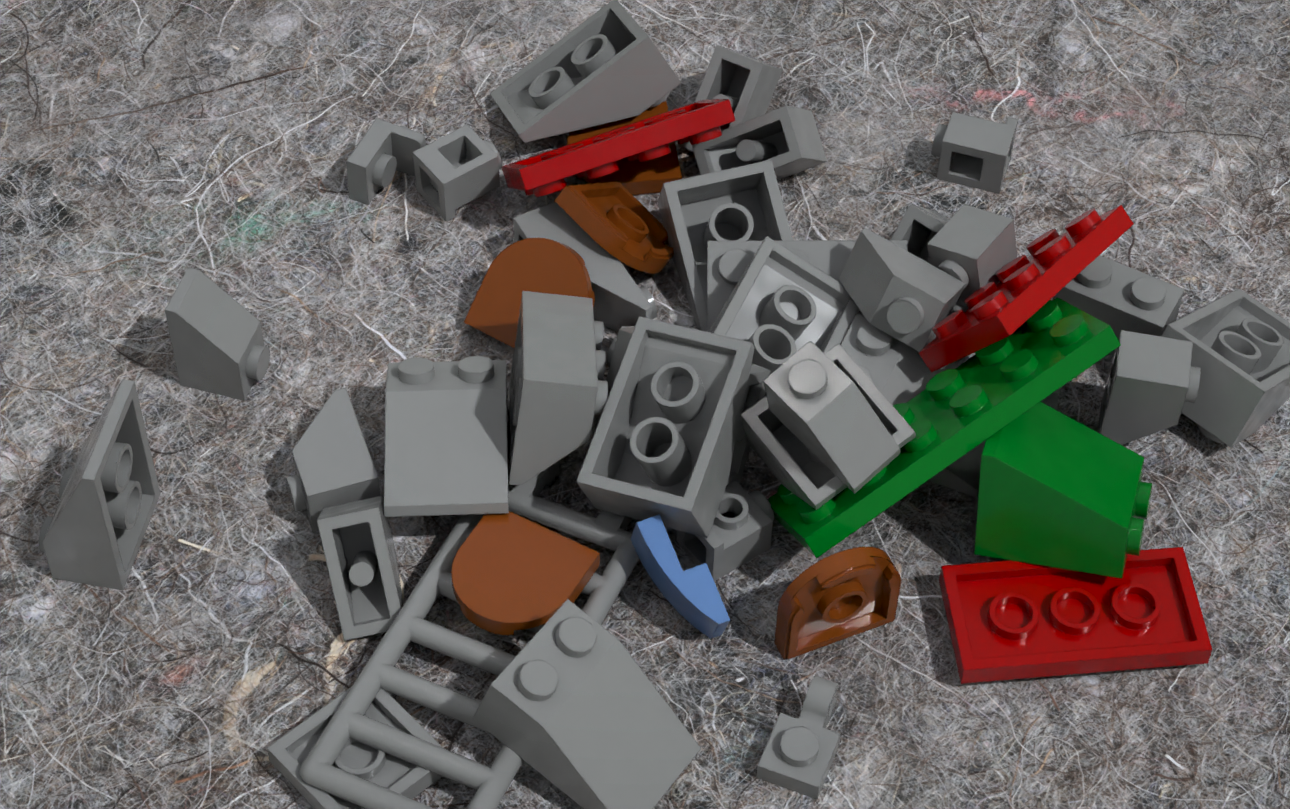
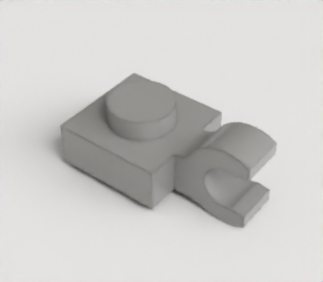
[757,675,841,799]

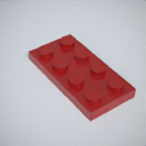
[501,99,736,197]
[918,205,1134,373]
[939,547,1212,684]

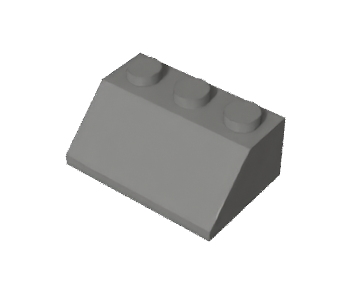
[508,291,608,486]

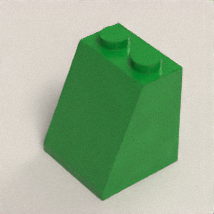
[974,402,1152,578]

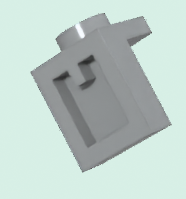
[346,118,426,205]

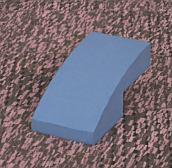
[630,514,730,639]

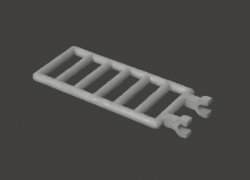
[300,462,639,809]

